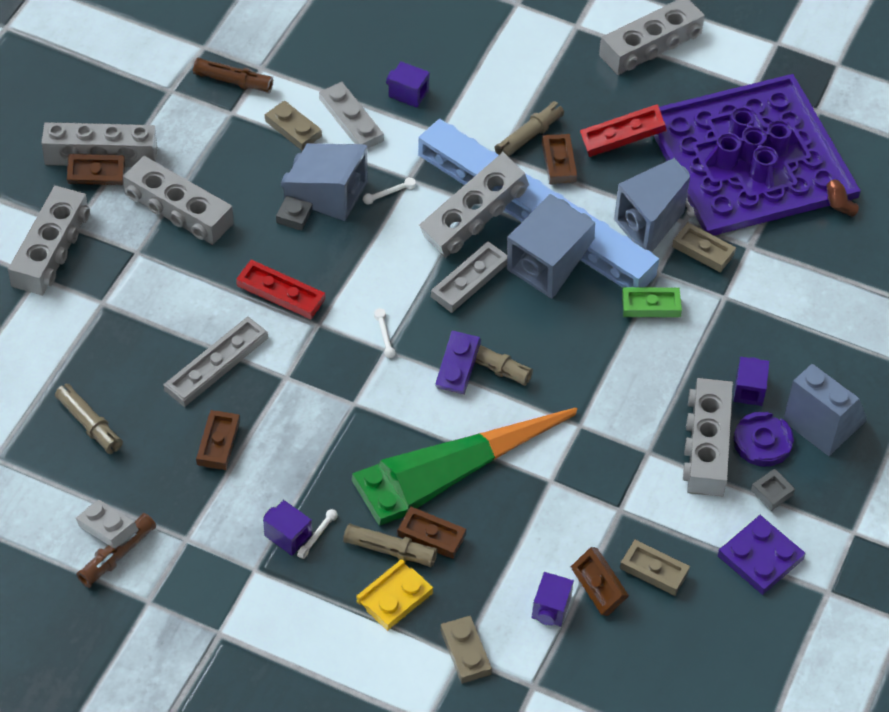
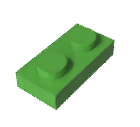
[622,287,682,317]

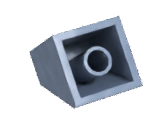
[281,144,368,221]
[614,158,690,252]
[507,194,595,299]
[783,364,867,456]

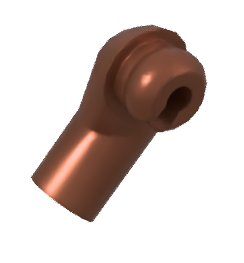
[827,179,859,217]

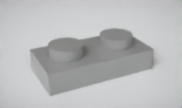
[75,500,138,549]

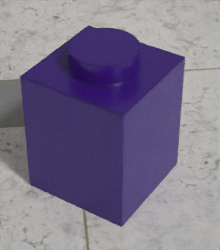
[386,61,430,108]
[733,357,769,406]
[263,499,312,556]
[531,572,574,627]

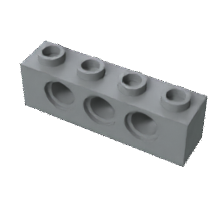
[599,0,705,75]
[41,122,157,167]
[419,152,529,258]
[123,156,234,245]
[8,185,90,296]
[683,378,733,497]

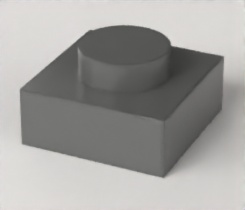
[276,196,313,231]
[751,469,795,511]

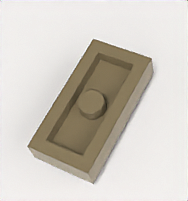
[265,100,322,151]
[672,222,736,273]
[620,540,690,596]
[440,616,492,684]

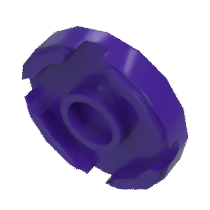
[733,412,794,466]

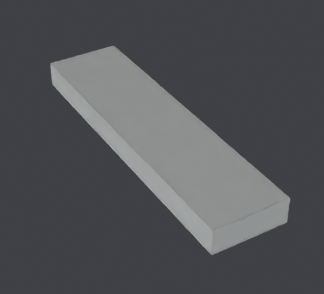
[163,316,269,407]

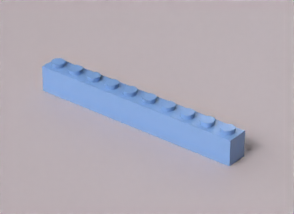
[418,118,659,288]

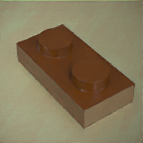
[542,134,577,184]
[67,154,125,185]
[196,410,240,470]
[397,506,466,559]
[570,547,629,616]

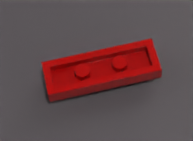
[580,104,667,157]
[236,260,325,320]

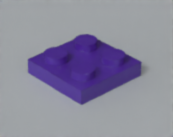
[717,515,806,595]

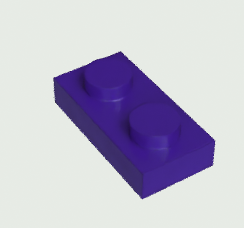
[435,330,481,395]

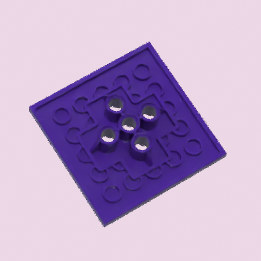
[653,74,861,236]

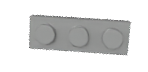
[319,82,384,148]
[431,241,507,313]

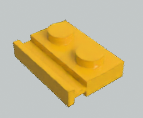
[356,560,433,631]

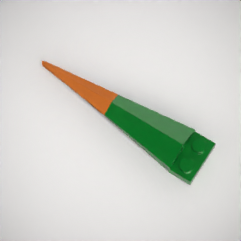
[352,408,578,526]

